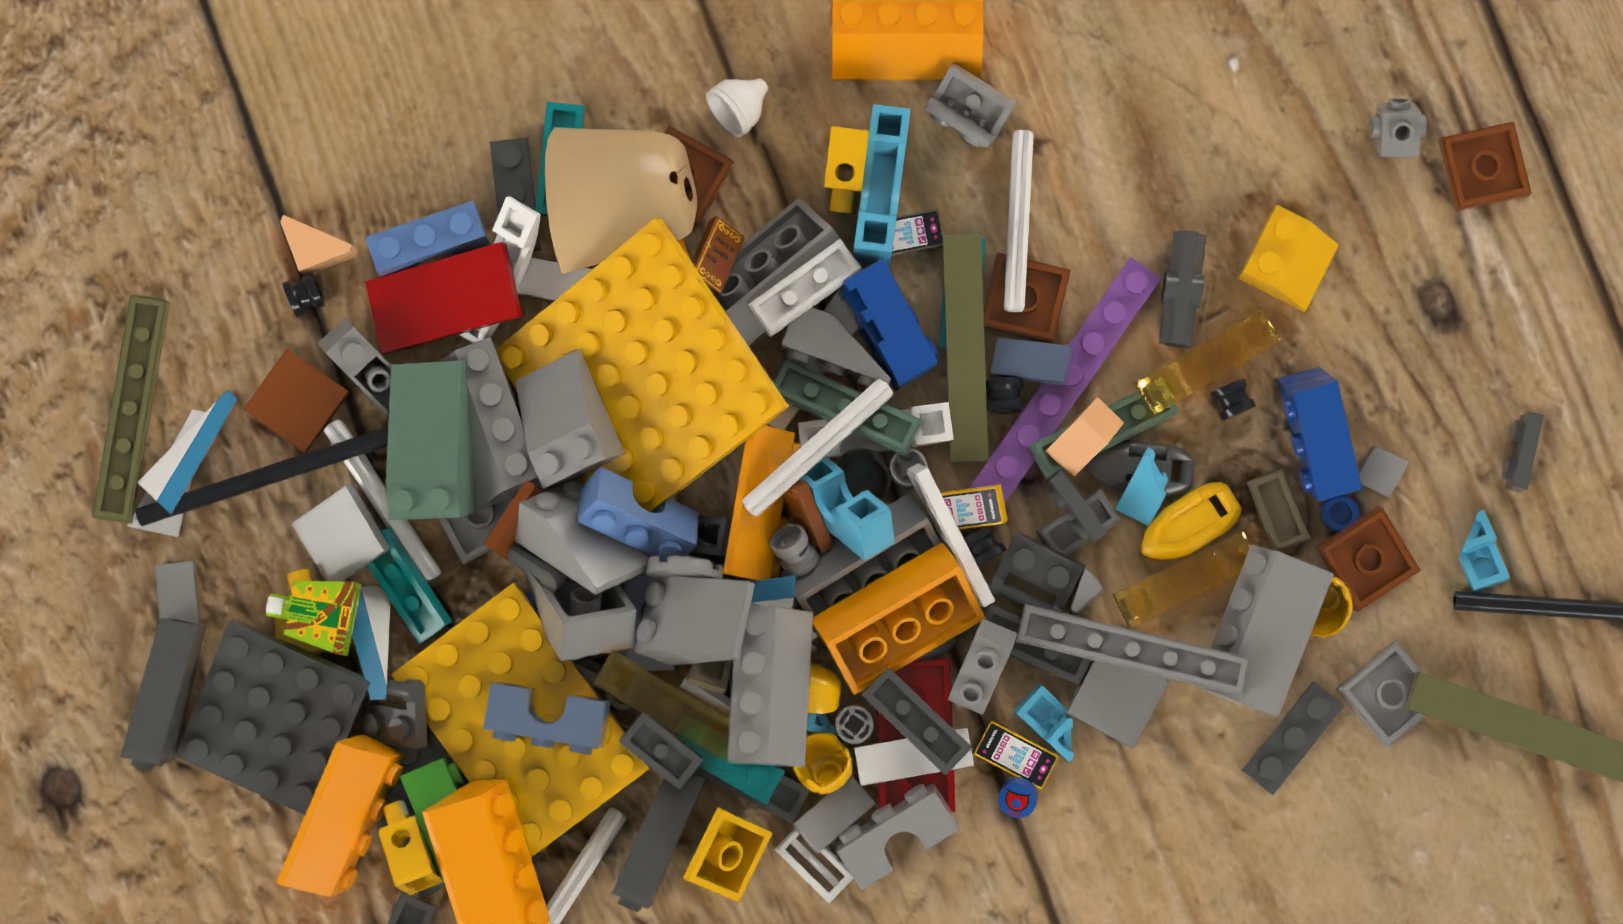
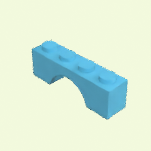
[853,104,911,266]

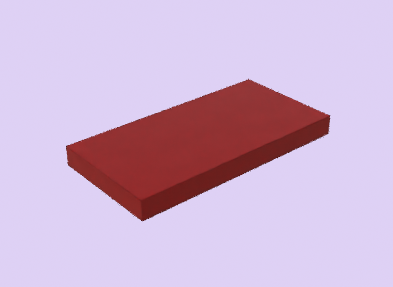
[365,242,523,355]
[876,658,956,812]

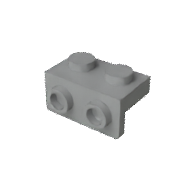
[924,63,1017,148]

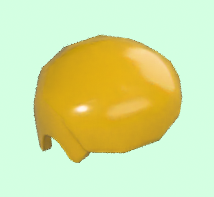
[1310,577,1353,638]
[808,663,841,714]
[793,732,852,794]

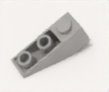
[781,307,891,388]
[318,317,391,417]

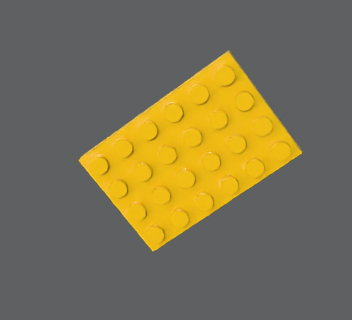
[391,582,651,858]

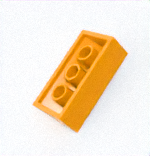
[832,0,983,81]
[723,425,801,582]
[812,542,986,695]
[276,734,404,897]
[422,779,551,924]

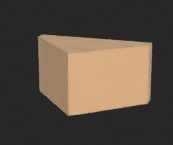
[280,215,358,274]
[1045,397,1124,477]

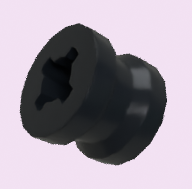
[282,271,326,317]
[986,377,1024,414]
[1210,379,1256,421]
[964,525,1007,566]

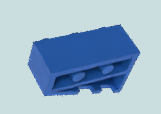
[838,258,939,392]
[1276,367,1362,502]

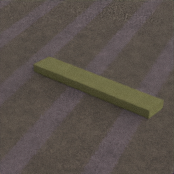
[942,233,988,462]
[92,295,170,524]
[1405,672,1623,782]

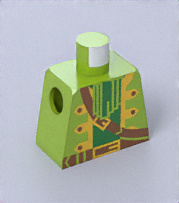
[266,581,362,656]

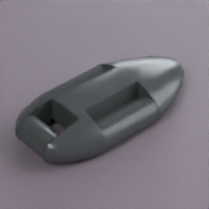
[1086,440,1195,497]

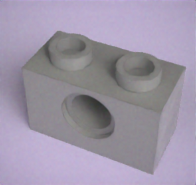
[947,618,1017,715]

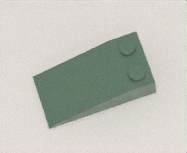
[386,360,477,520]

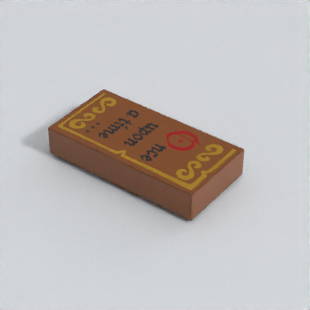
[691,216,745,298]
[782,480,833,553]

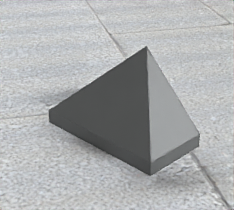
[689,515,732,560]

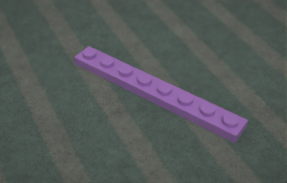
[969,257,1162,503]

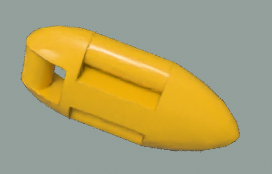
[1141,482,1242,560]

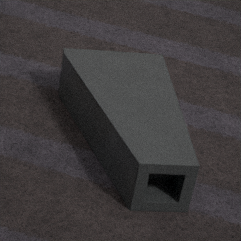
[120,617,206,770]
[612,773,707,912]

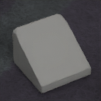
[1359,446,1409,498]
[1068,567,1104,615]

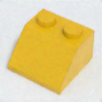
[1237,205,1339,312]
[683,806,773,903]

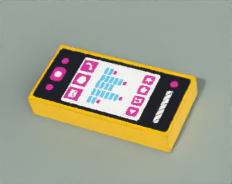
[931,484,1008,533]
[973,721,1059,790]

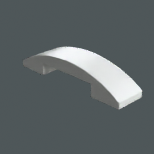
[459,196,541,343]
[798,402,954,459]

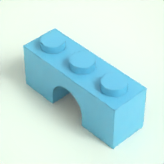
[799,456,895,561]

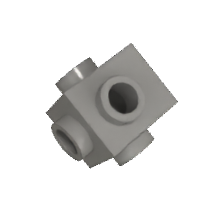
[1370,98,1427,157]

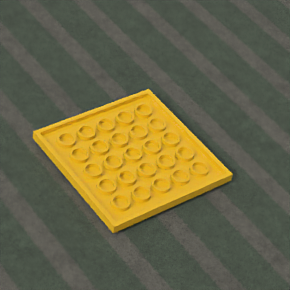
[496,218,789,512]

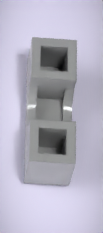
[836,783,959,890]

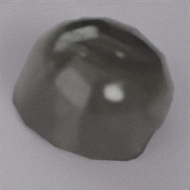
[836,448,892,501]

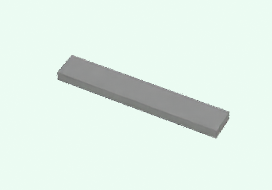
[1016,604,1251,697]

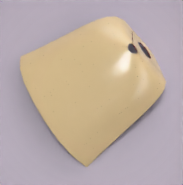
[545,127,697,275]

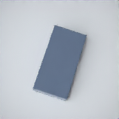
[990,337,1073,386]

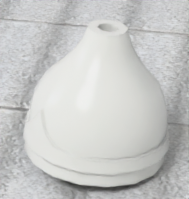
[706,78,768,138]

